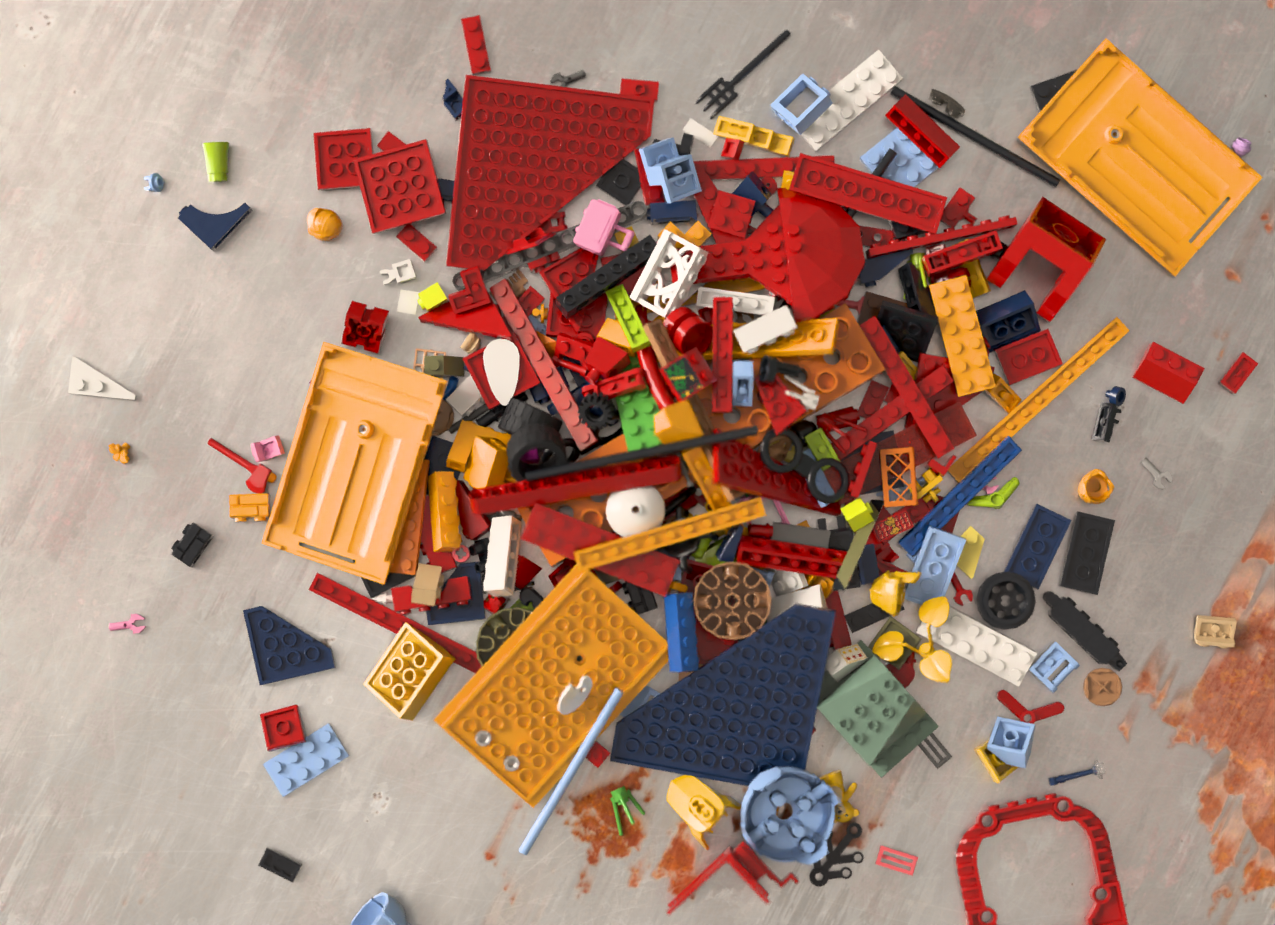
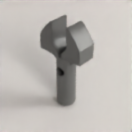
[550,70,586,87]

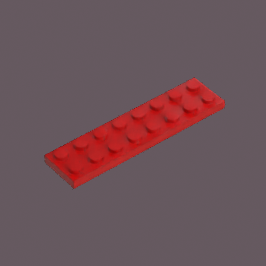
[789,153,947,234]
[520,503,680,597]

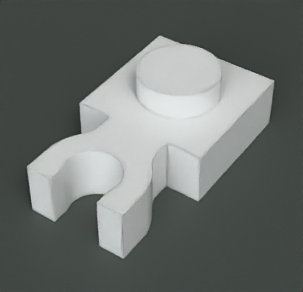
[380,259,416,285]

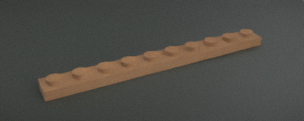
[643,319,746,502]

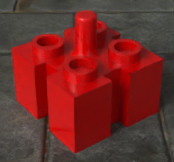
[341,301,389,354]

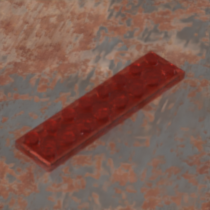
[823,401,977,505]

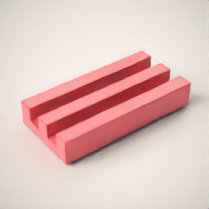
[875,845,918,876]

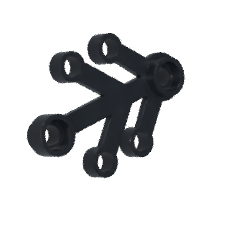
[809,822,864,887]

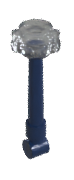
[1049,760,1106,786]

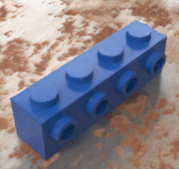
[664,592,699,672]

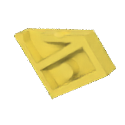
[957,526,985,579]

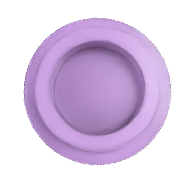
[1232,137,1251,157]

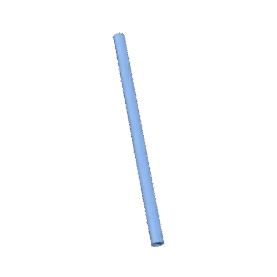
[519,687,624,855]

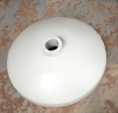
[606,486,665,537]

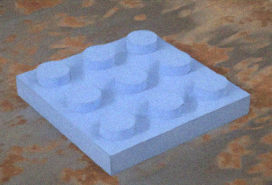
[860,128,939,187]

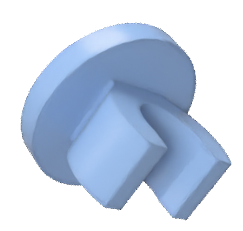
[144,173,164,192]

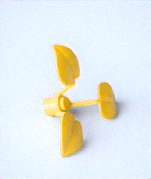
[872,596,952,683]

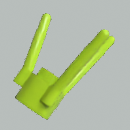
[903,253,931,300]

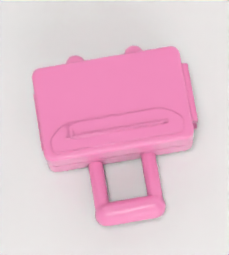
[573,199,634,256]

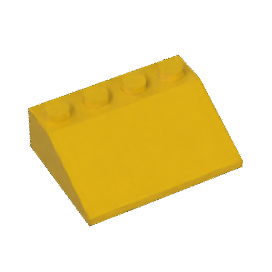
[364,622,455,721]

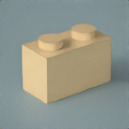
[412,563,445,606]

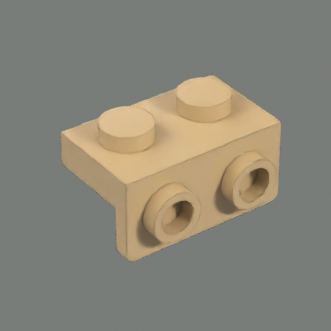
[1194,615,1237,649]

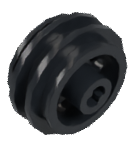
[976,572,1036,630]

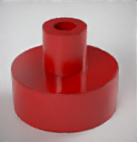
[761,177,777,197]

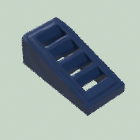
[715,523,743,562]

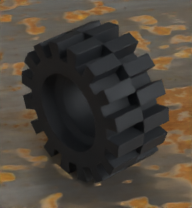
[578,392,615,430]

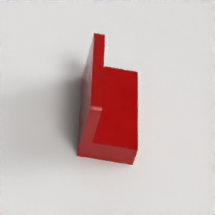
[924,455,957,477]

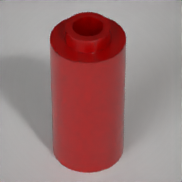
[815,406,860,432]

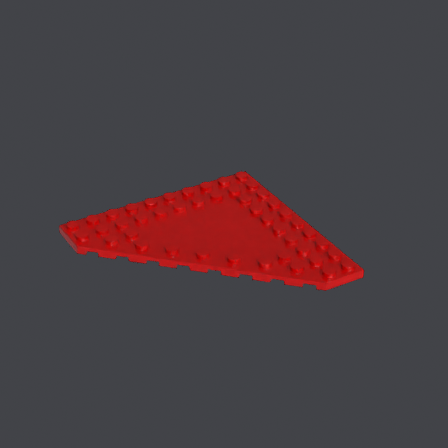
[446,75,655,271]

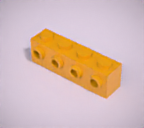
[428,472,462,552]

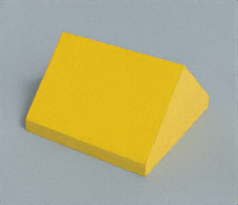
[974,740,1018,783]

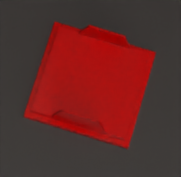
[506,227,556,255]

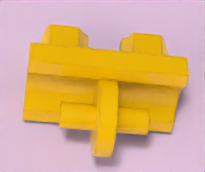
[907,469,943,503]

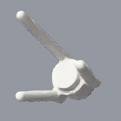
[784,375,819,411]

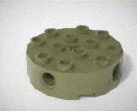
[476,607,533,666]

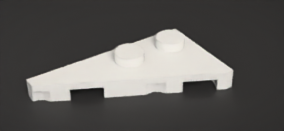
[68,357,136,401]

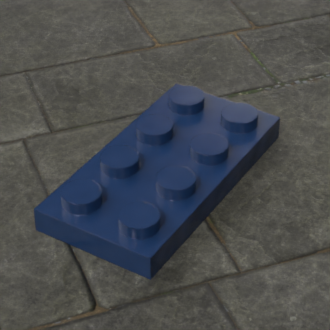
[1004,504,1072,590]

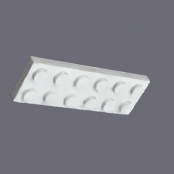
[797,50,903,152]
[916,606,1037,687]

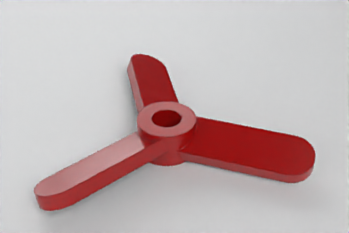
[997,690,1065,724]

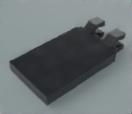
[817,515,861,591]

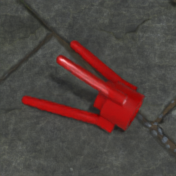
[817,413,867,454]

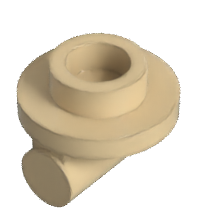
[460,333,481,354]

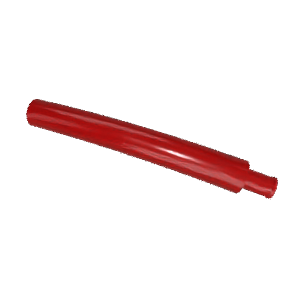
[635,305,676,410]

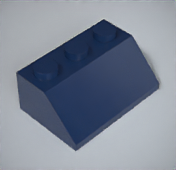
[976,290,1041,353]

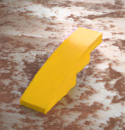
[713,116,795,157]

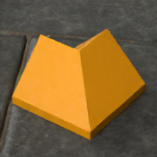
[654,399,704,444]

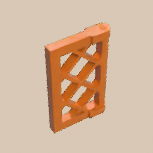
[880,446,918,508]

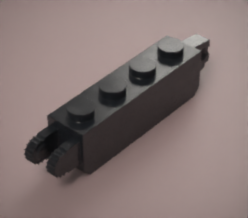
[1043,591,1127,671]

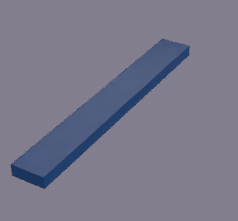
[898,436,1022,557]

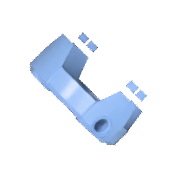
[740,767,842,865]

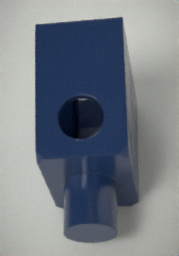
[732,171,773,218]

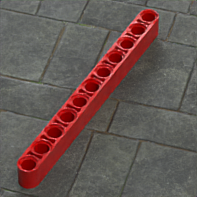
[469,455,682,515]

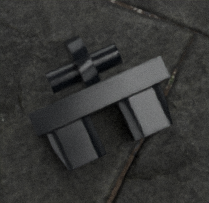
[468,537,489,574]

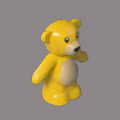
[819,770,859,823]

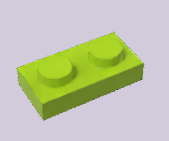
[803,428,840,471]

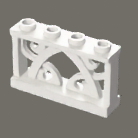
[629,229,708,318]

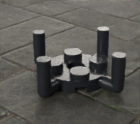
[658,506,719,574]

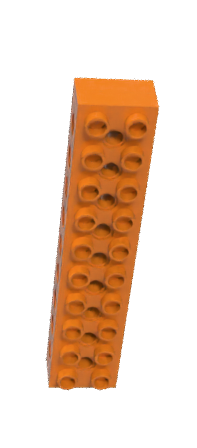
[517,303,885,568]

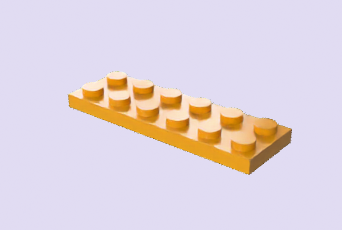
[929,275,996,397]

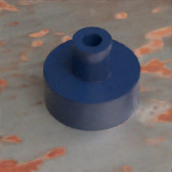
[1106,386,1126,406]

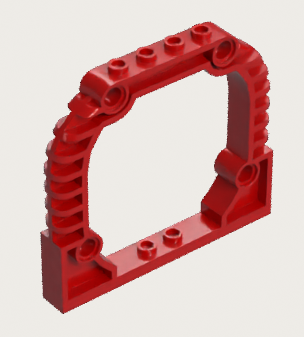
[956,793,1128,925]

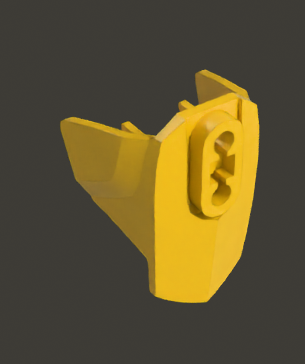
[667,775,742,851]

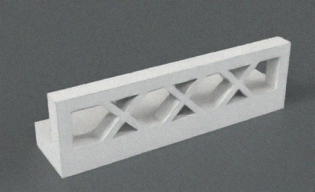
[696,287,778,315]

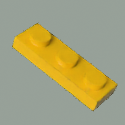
[951,238,991,299]

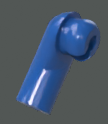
[443,376,459,400]

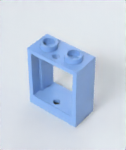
[770,74,833,135]

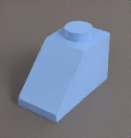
[732,361,753,406]

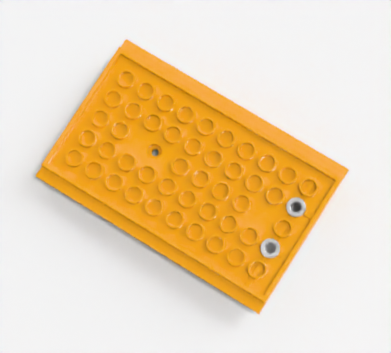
[434,564,669,808]

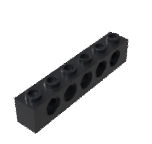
[556,235,657,319]

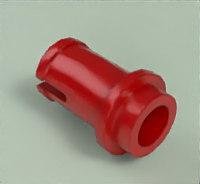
[748,523,773,539]

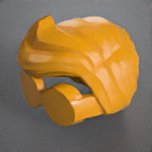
[307,208,343,241]
[1078,469,1114,504]

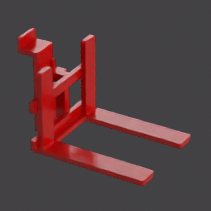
[666,840,799,915]

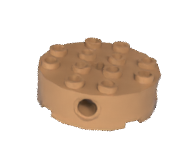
[693,562,772,640]

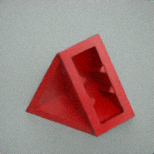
[515,555,543,589]

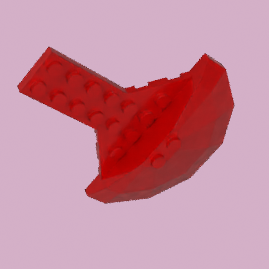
[670,188,865,323]

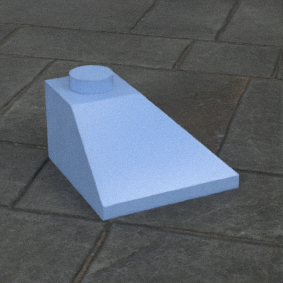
[987,716,1035,769]

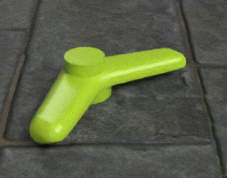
[967,477,1020,509]

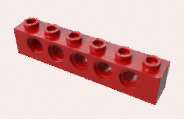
[736,535,852,581]

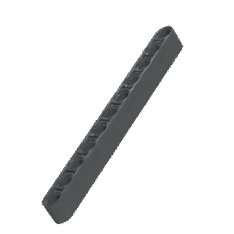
[452,201,647,291]

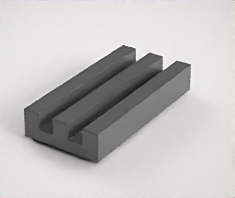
[918,732,952,769]

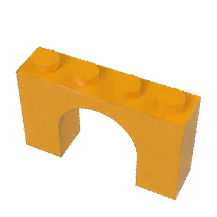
[446,420,516,484]

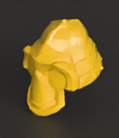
[869,570,922,617]

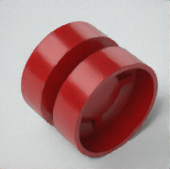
[663,307,713,354]

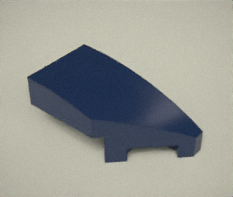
[443,79,463,120]

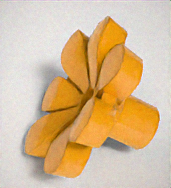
[109,443,130,464]

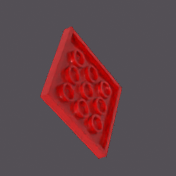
[353,139,447,234]

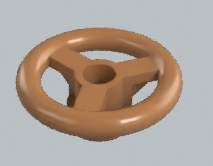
[757,435,791,462]

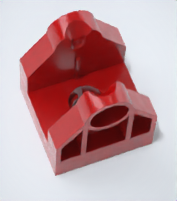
[986,197,1106,323]

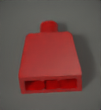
[585,336,631,385]

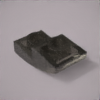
[928,89,965,118]

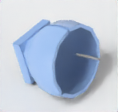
[350,892,411,925]

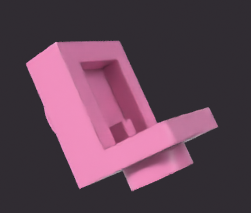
[251,435,285,462]

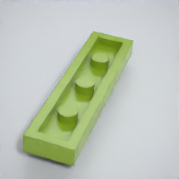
[605,284,651,352]

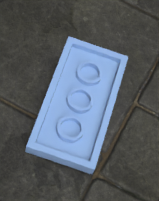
[905,526,966,605]
[263,723,349,797]

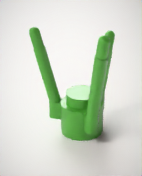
[610,786,645,836]

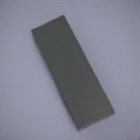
[770,522,831,548]

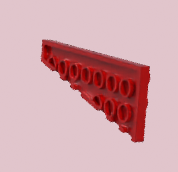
[712,428,841,516]

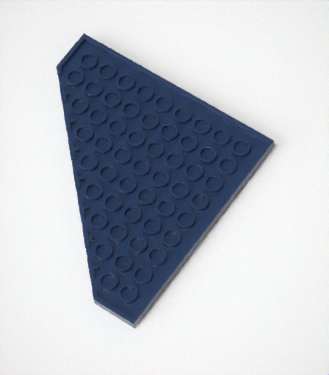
[610,603,836,786]

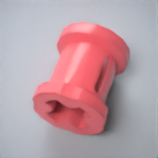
[452,545,470,563]

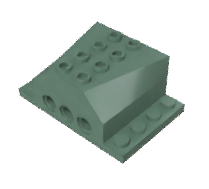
[817,640,939,778]

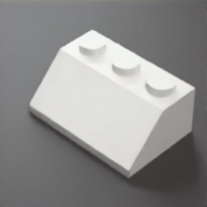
[733,305,797,354]
[766,584,828,623]

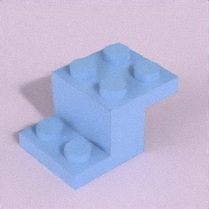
[639,137,702,203]

